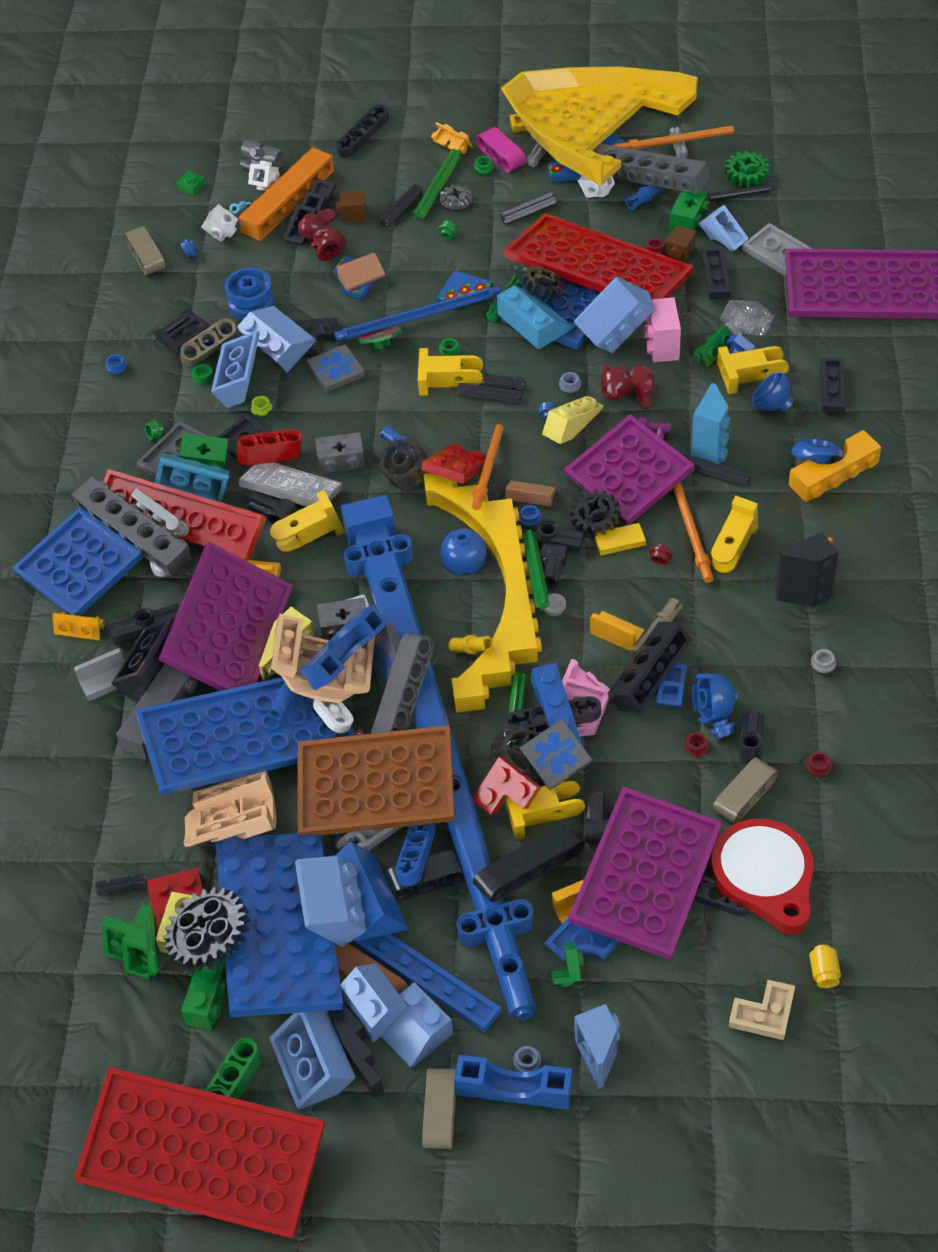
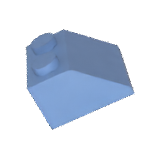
[340,963,407,1043]
[380,982,453,1069]
[575,1004,620,1089]

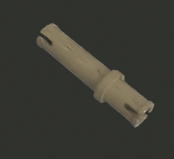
[630,598,683,655]

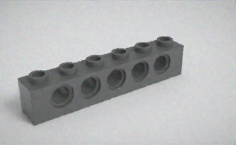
[594,143,710,194]
[72,476,192,578]

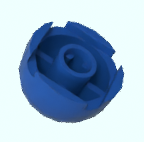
[440,528,487,576]
[691,673,738,724]

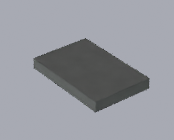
[136,421,208,478]

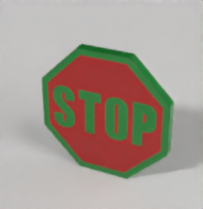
[358,327,402,349]

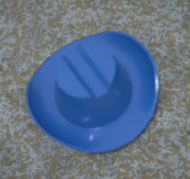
[791,439,844,464]

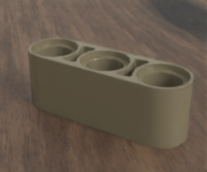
[124,226,166,275]
[180,318,236,367]
[712,757,778,824]
[422,1068,456,1149]

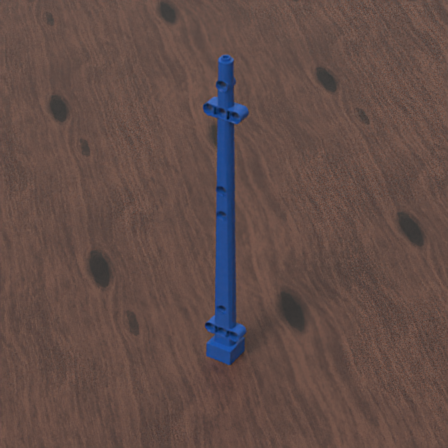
[341,495,537,1021]

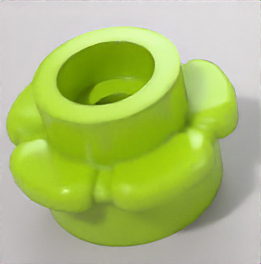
[251,396,273,416]

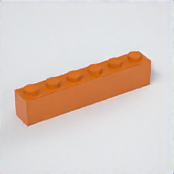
[238,147,334,241]

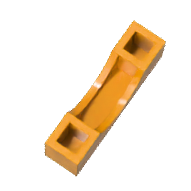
[789,430,881,502]

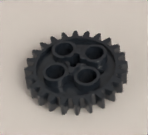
[163,887,251,971]

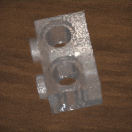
[720,300,774,335]

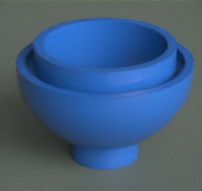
[752,371,794,413]

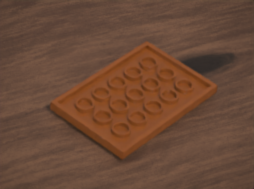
[298,725,455,837]

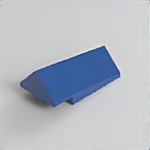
[335,842,408,941]

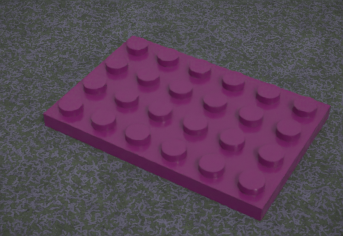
[158,542,293,691]
[568,787,722,960]

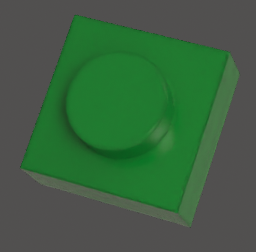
[176,171,205,195]

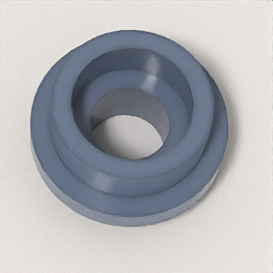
[559,372,581,393]
[513,1046,542,1072]

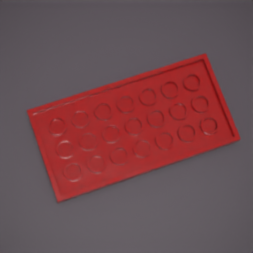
[504,213,694,300]
[73,1067,326,1239]

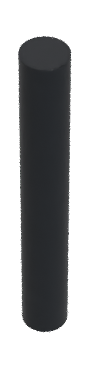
[708,184,771,202]

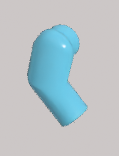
[229,201,252,218]

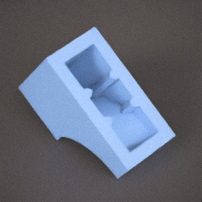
[699,205,749,252]

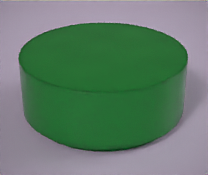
[191,364,214,385]

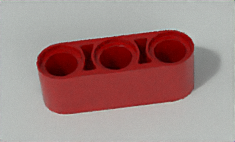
[237,429,302,465]

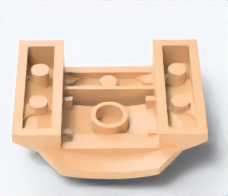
[271,614,375,703]
[183,771,276,847]

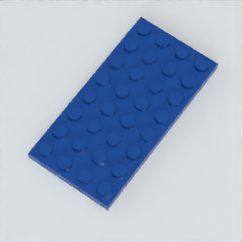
[135,678,355,795]
[216,833,343,1018]

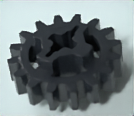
[519,265,566,301]
[569,489,621,537]

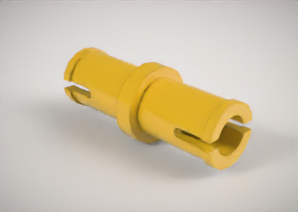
[449,635,494,654]

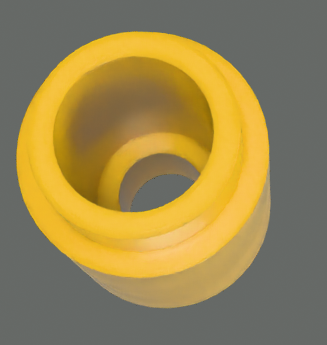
[809,945,841,988]

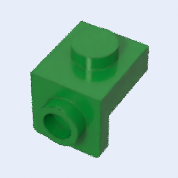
[551,941,584,987]

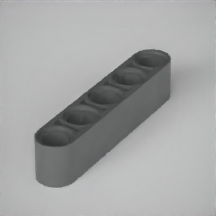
[371,632,434,734]

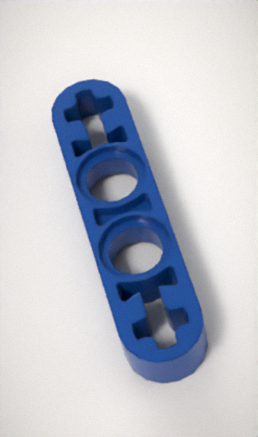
[395,823,436,886]

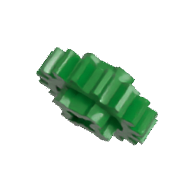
[725,151,770,187]

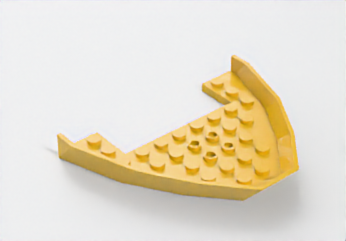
[501,67,698,186]

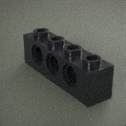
[607,621,692,712]

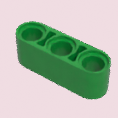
[205,1038,261,1099]

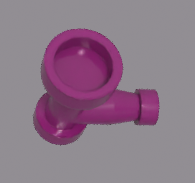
[639,416,671,440]

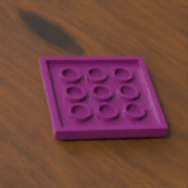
[564,414,695,525]

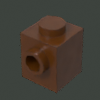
[336,191,366,222]
[664,226,696,263]

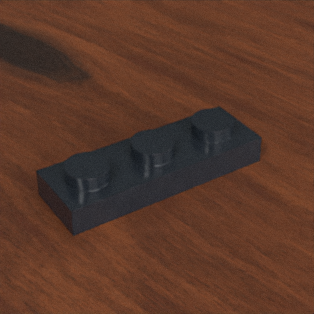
[701,247,731,299]
[821,357,845,413]

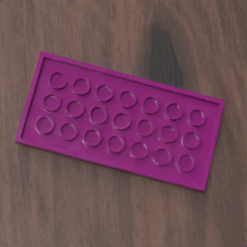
[784,248,938,319]

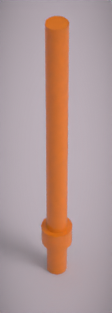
[613,126,734,150]
[472,424,504,510]
[673,482,713,583]

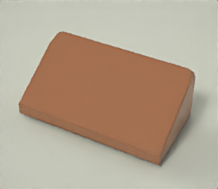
[337,253,385,291]
[505,480,556,507]

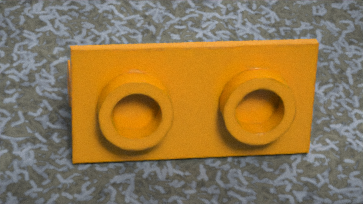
[431,122,473,154]
[52,612,105,640]

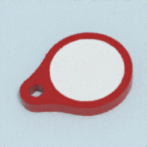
[711,819,814,935]

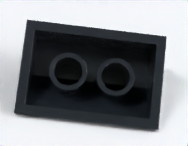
[775,532,839,607]
[111,618,174,701]

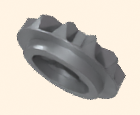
[440,184,473,209]

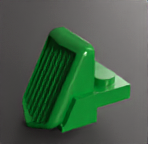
[101,903,159,979]

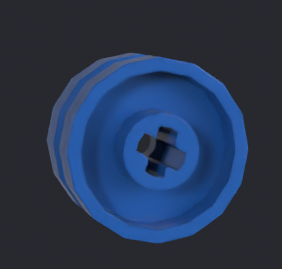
[225,268,275,321]

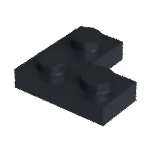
[295,317,339,357]

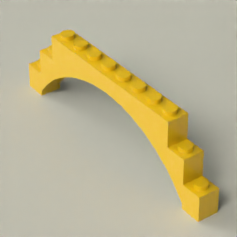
[424,473,542,713]

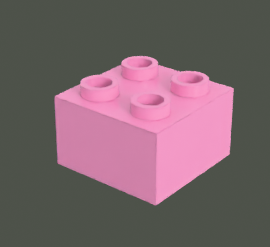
[644,297,681,362]

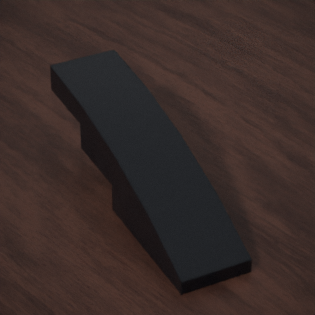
[283,179,336,246]
[329,1004,384,1097]

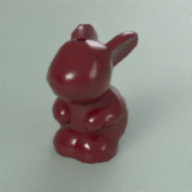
[298,209,347,261]
[600,364,654,409]

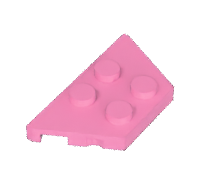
[539,659,610,736]

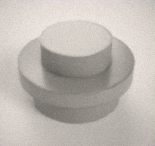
[544,593,566,616]
[811,649,836,673]

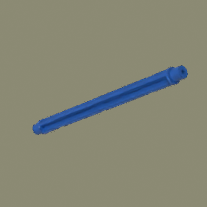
[334,286,501,342]

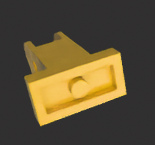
[717,346,789,394]
[418,348,483,396]
[270,490,345,552]
[711,496,758,574]
[504,781,585,841]

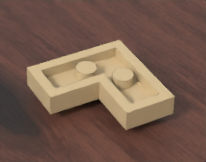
[729,980,795,1040]

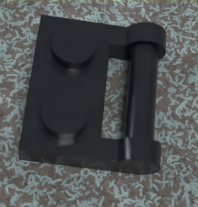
[154,309,210,354]

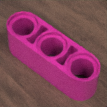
[476,127,526,173]

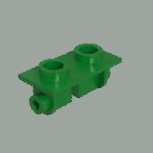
[693,324,730,368]

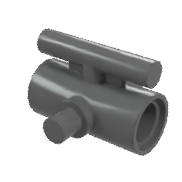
[240,138,285,170]

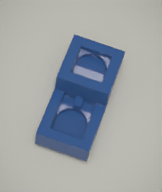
[656,663,687,707]

